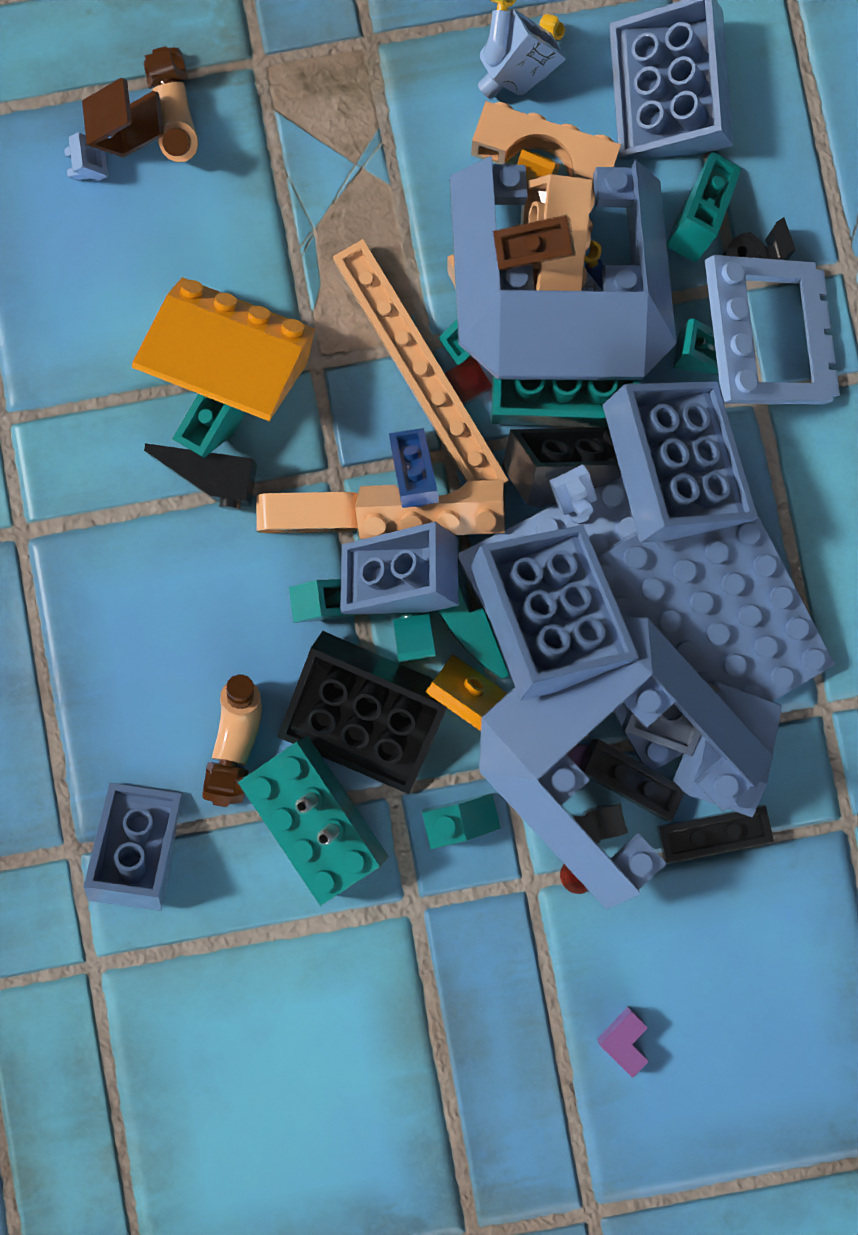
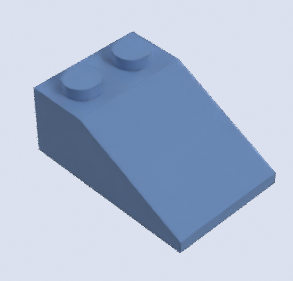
[340,522,459,614]
[673,681,782,817]
[83,783,182,911]

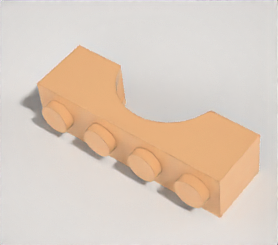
[471,101,621,195]
[355,480,505,539]

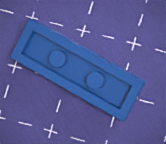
[389,428,439,508]

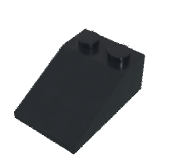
[502,428,622,507]

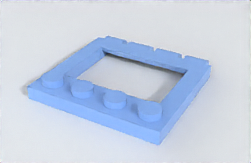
[705,255,840,405]

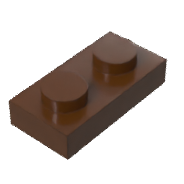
[493,215,575,271]

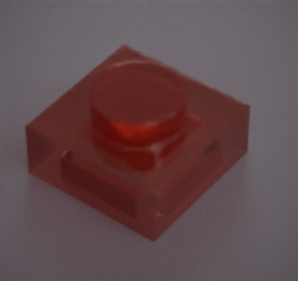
[444,357,492,405]

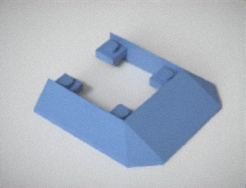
[449,155,676,380]
[479,617,773,910]

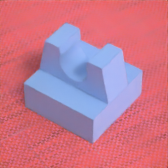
[64,132,109,181]
[549,465,597,518]

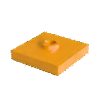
[426,655,508,731]

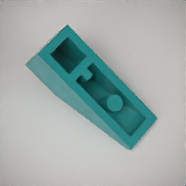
[667,151,742,263]

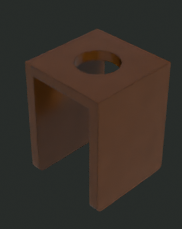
[82,78,164,157]

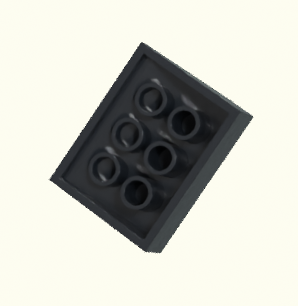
[277,631,447,794]

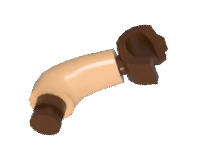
[143,46,199,162]
[202,674,262,807]

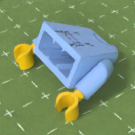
[478,0,566,100]

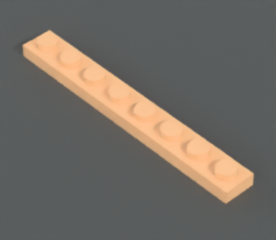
[333,239,509,485]

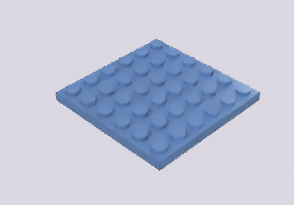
[596,512,835,771]

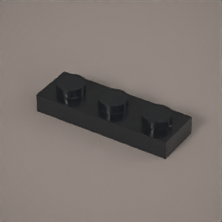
[579,739,685,822]
[657,805,774,863]

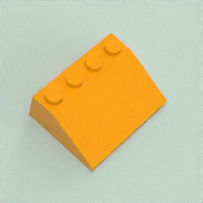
[132,277,315,421]

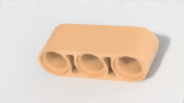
[256,492,358,533]

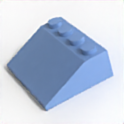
[609,0,733,160]
[603,381,758,543]
[471,525,639,701]

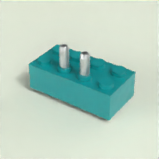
[238,736,389,906]

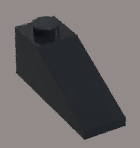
[144,443,257,511]

